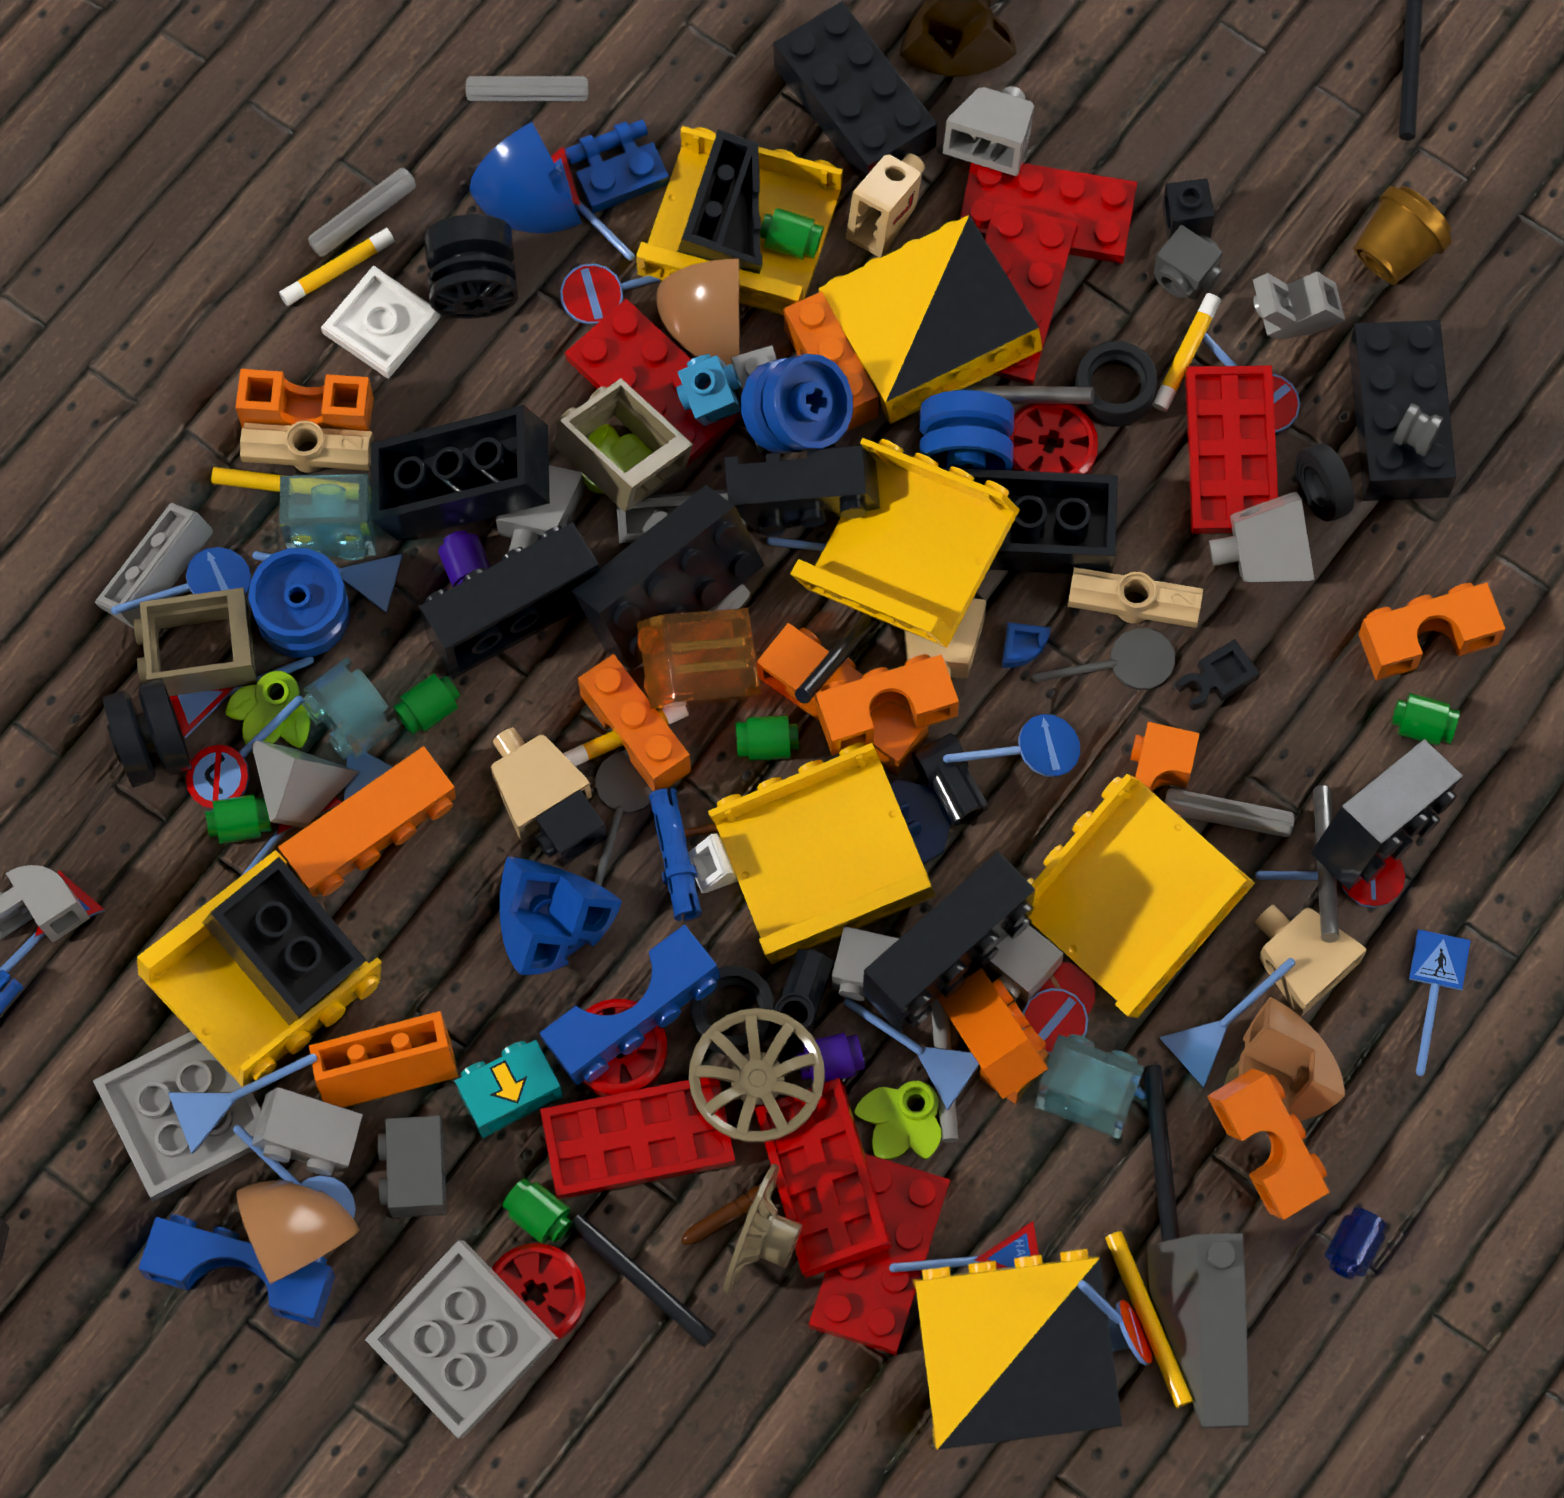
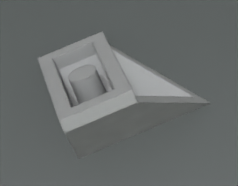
[251,740,360,828]

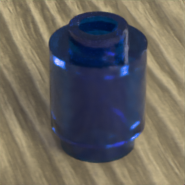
[1325,1207,1386,1279]

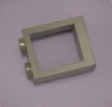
[554,378,693,513]
[134,587,257,696]

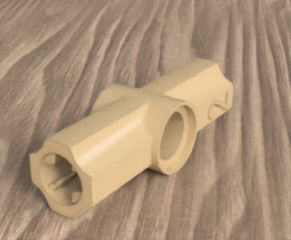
[240,420,374,473]
[1068,567,1203,628]

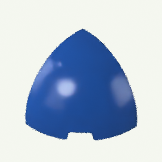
[470,122,582,233]
[500,856,622,975]

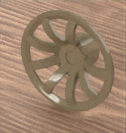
[689,1008,825,1142]
[723,1164,802,1295]

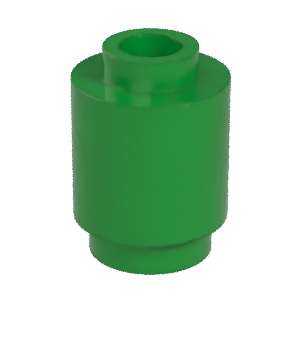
[760,208,824,260]
[393,673,460,735]
[1391,693,1460,746]
[736,715,799,761]
[205,794,271,844]
[502,1178,572,1244]

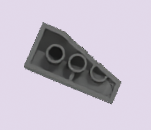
[1146,1233,1249,1428]

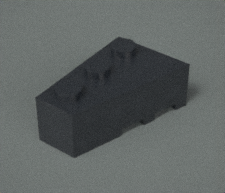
[677,129,762,274]
[724,446,880,536]

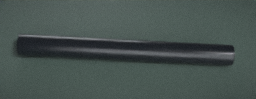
[1399,0,1423,141]
[795,613,880,703]
[1143,1065,1180,1242]
[570,1214,716,1347]

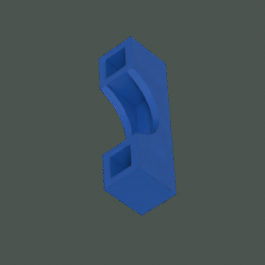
[539,924,721,1085]
[138,1214,335,1328]

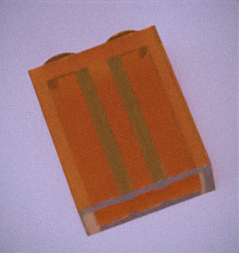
[637,608,761,709]

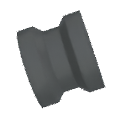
[1393,403,1444,457]

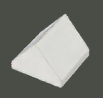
[688,833,738,893]

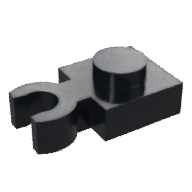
[1176,639,1260,710]

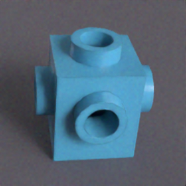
[676,354,742,427]

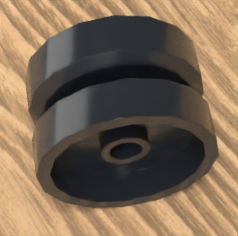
[102,678,192,788]

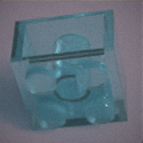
[279,474,376,561]
[1035,1034,1145,1139]

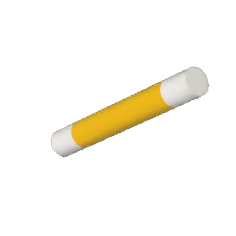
[279,228,395,306]
[1152,293,1222,412]
[563,700,689,767]

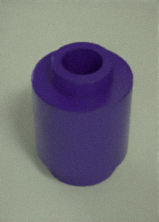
[438,530,491,588]
[796,1032,865,1084]

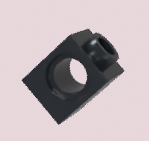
[1162,178,1215,240]
[535,790,607,866]

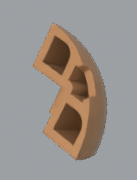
[656,259,740,366]
[1224,997,1345,1121]
[237,1180,360,1284]

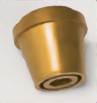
[1353,186,1452,285]

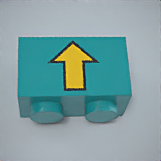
[455,1040,563,1139]

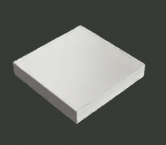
[321,266,441,379]

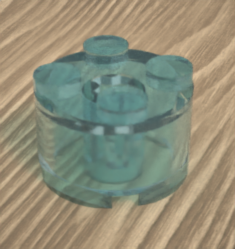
[301,657,399,760]

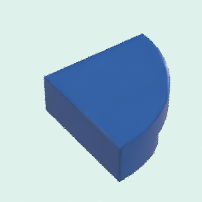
[1002,622,1050,668]

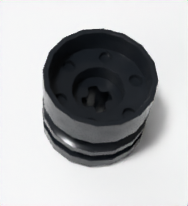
[424,214,518,319]

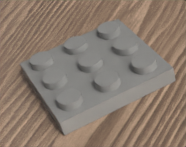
[93,1031,261,1202]
[365,1240,558,1439]

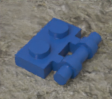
[565,119,669,214]

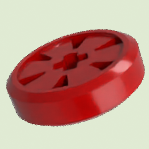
[1009,403,1098,474]
[581,998,668,1097]
[491,1243,586,1343]

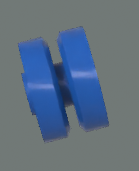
[741,354,853,454]
[919,390,1014,470]
[248,548,350,658]

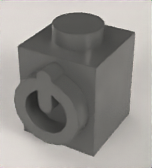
[1154,225,1223,301]

